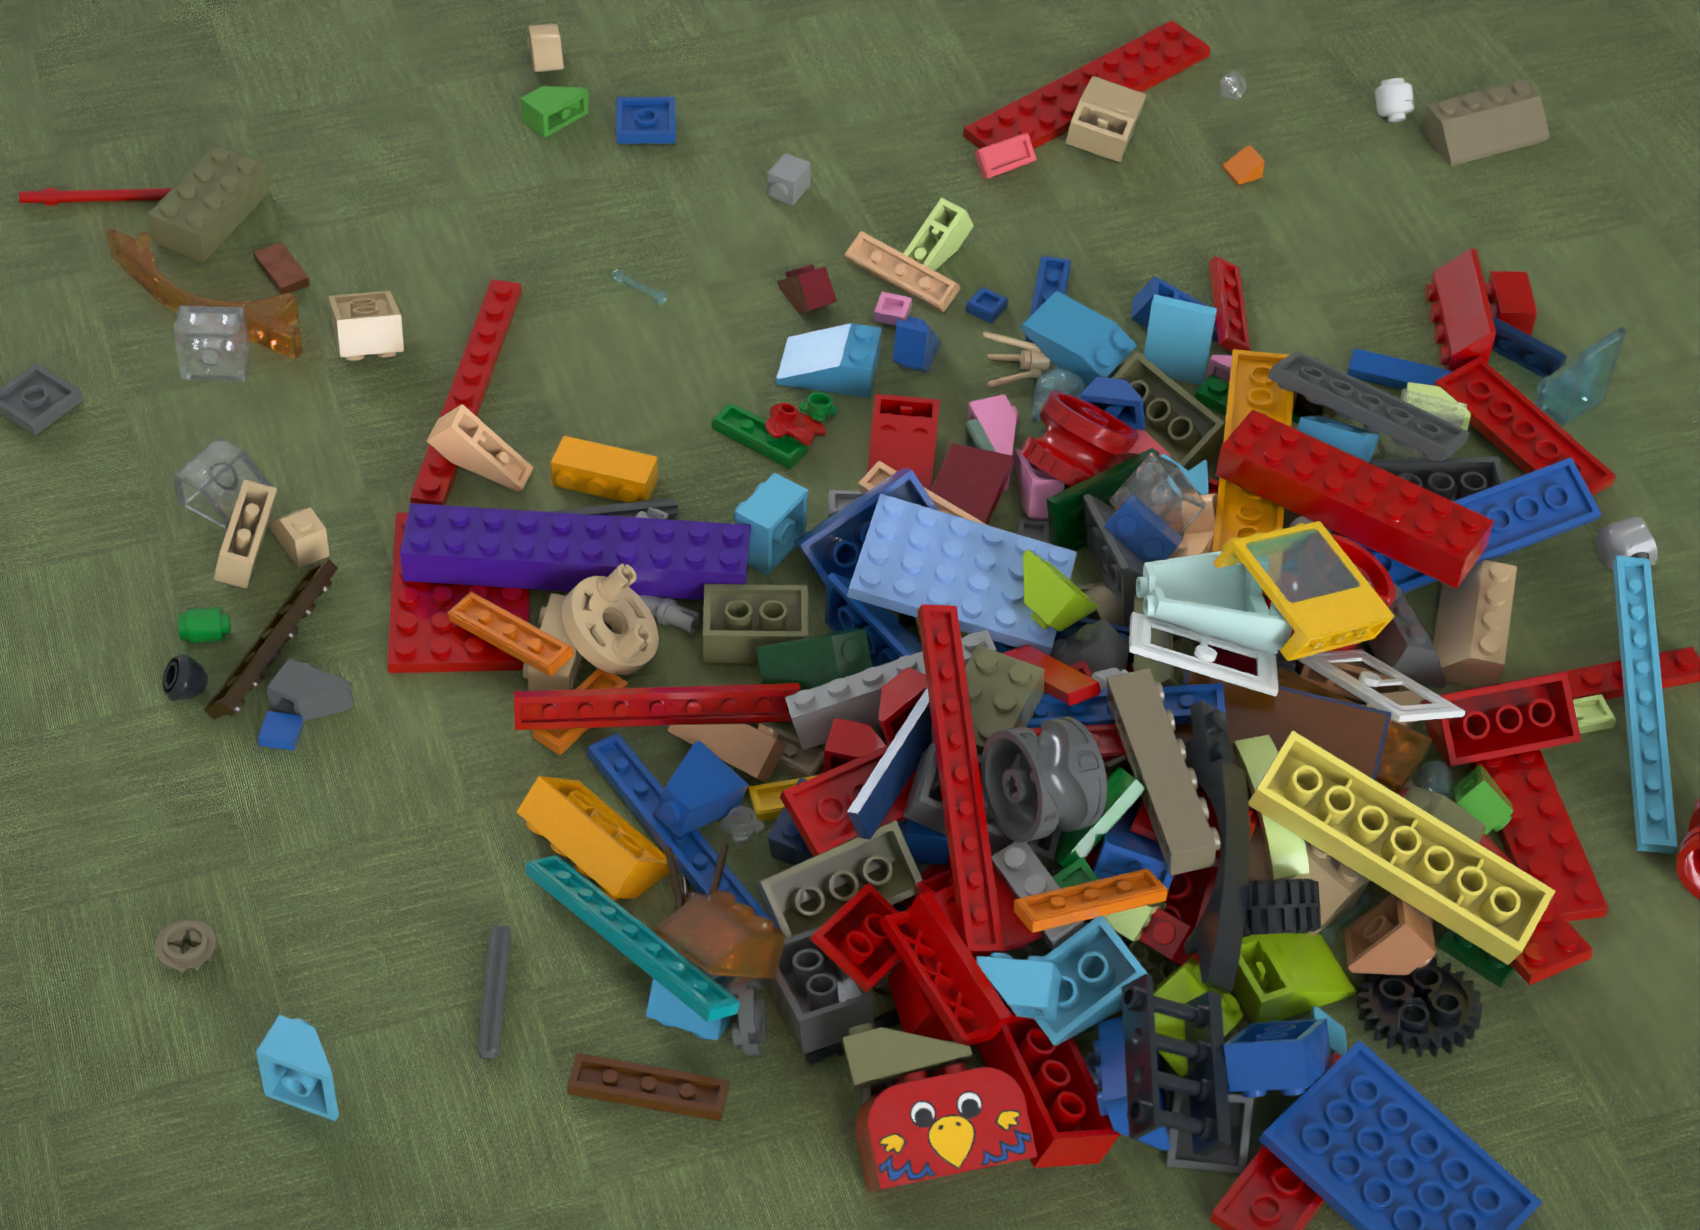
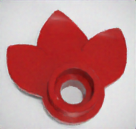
[765,403,827,446]

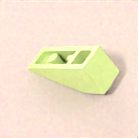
[903,197,974,271]

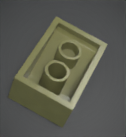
[842,1023,972,1091]

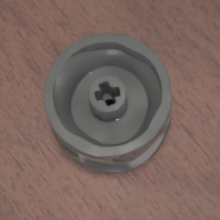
[981,716,1107,843]

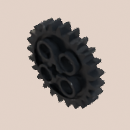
[1356,957,1483,1057]

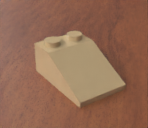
[328,291,404,361]

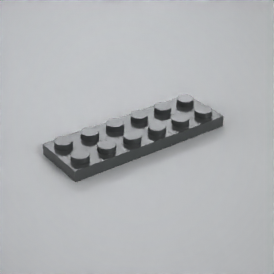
[1268,351,1470,462]

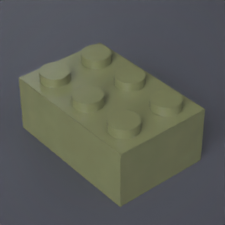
[931,645,1044,756]

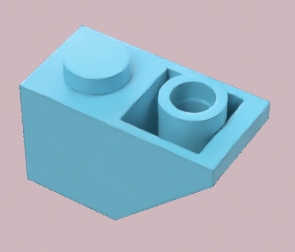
[977,953,1061,1020]

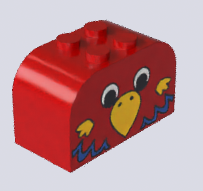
[855,1063,1037,1192]

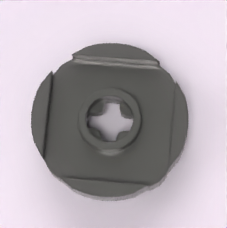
[731,977,767,1056]

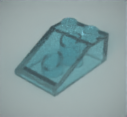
[1535,327,1626,426]

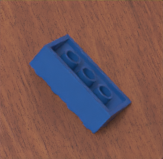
[794,468,938,588]
[825,573,922,667]

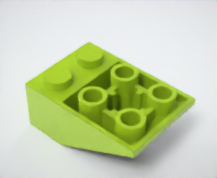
[1233,933,1356,1023]

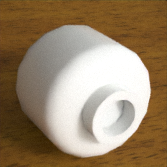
[1375,78,1414,122]

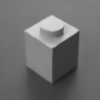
[767,153,811,206]

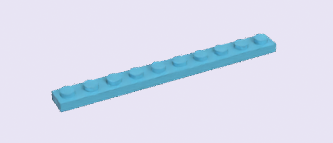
[1613,555,1677,854]

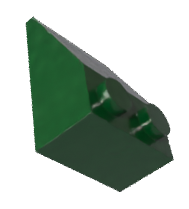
[755,628,872,691]

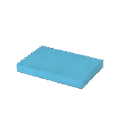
[1144,294,1217,385]

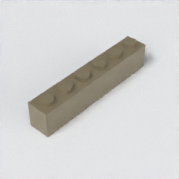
[1106,668,1220,876]

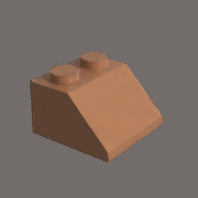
[1344,893,1436,975]

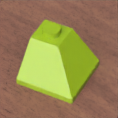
[1023,549,1099,631]

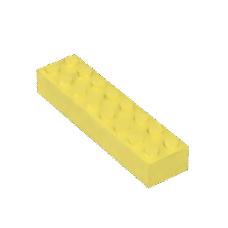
[1248,731,1555,965]

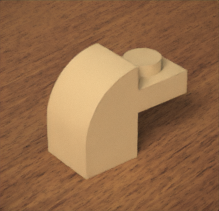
[527,23,564,72]

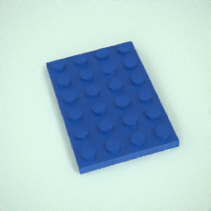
[1259,1040,1542,1230]

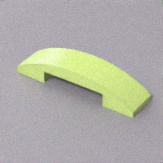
[1233,735,1309,880]

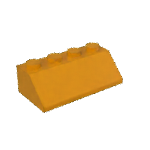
[517,776,669,900]

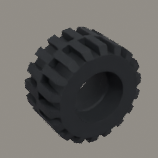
[1243,878,1321,935]

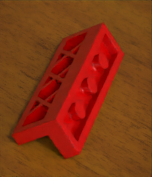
[879,892,1012,1046]

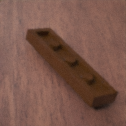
[567,1053,730,1122]

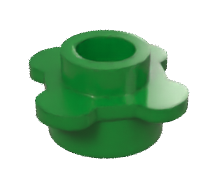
[799,392,838,422]

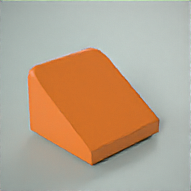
[1222,145,1265,185]

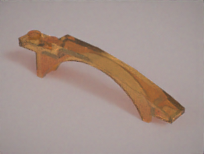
[107,228,303,360]

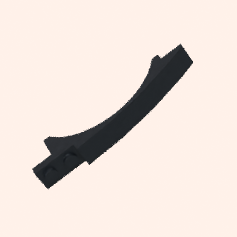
[1184,700,1250,994]

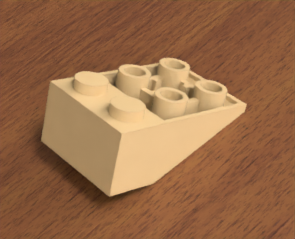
[1065,76,1147,162]

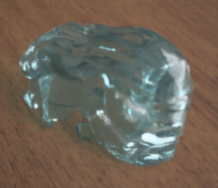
[1029,368,1086,422]

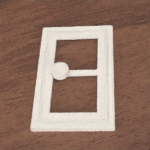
[1129,612,1278,697]
[1297,649,1465,722]

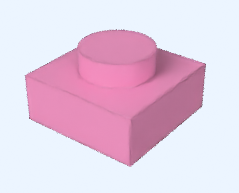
[874,292,912,325]

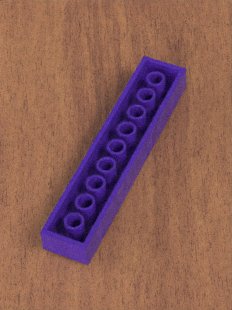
[400,503,751,600]

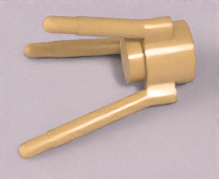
[983,332,1050,387]

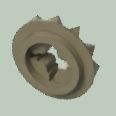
[154,919,217,974]

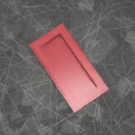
[974,132,1037,179]

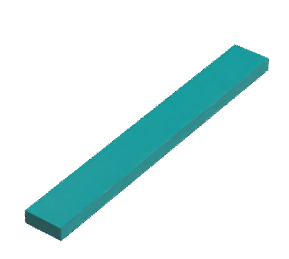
[525,855,740,1022]

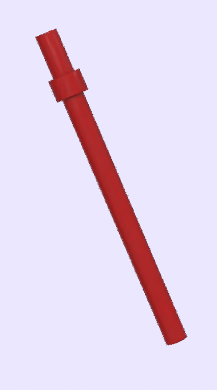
[19,187,173,206]

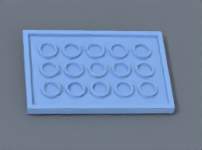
[847,494,1077,656]

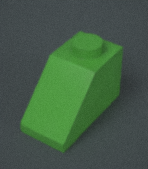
[520,86,589,138]
[1453,764,1514,835]

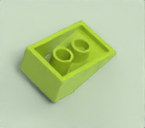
[1153,956,1243,1077]

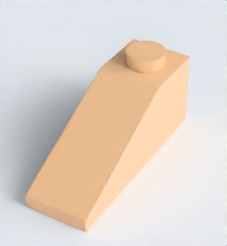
[427,404,534,492]

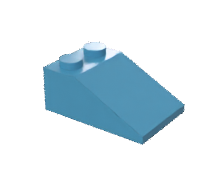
[1020,291,1137,393]
[776,323,882,398]
[646,931,760,1040]

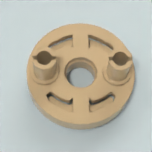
[562,564,659,675]

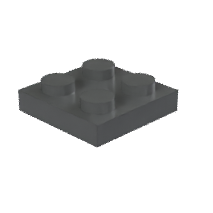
[0,363,83,436]

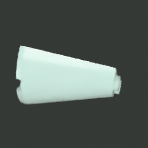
[1136,551,1292,654]

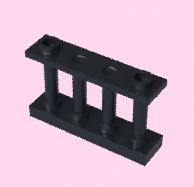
[1121,974,1231,1157]

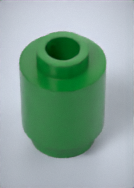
[178,606,231,644]

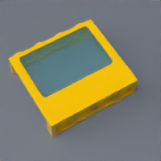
[1213,521,1395,661]

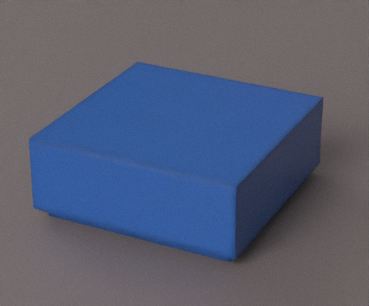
[965,287,1009,324]
[258,711,304,751]

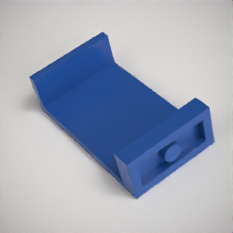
[1093,803,1174,889]

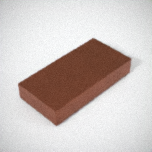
[254,242,310,296]

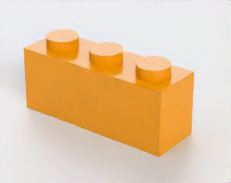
[551,436,658,503]

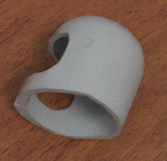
[1595,516,1658,571]

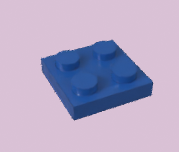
[616,97,676,144]

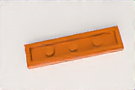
[447,592,574,677]
[1013,868,1168,933]

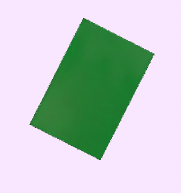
[1054,766,1145,868]

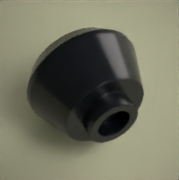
[162,654,208,701]

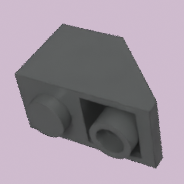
[267,658,354,721]

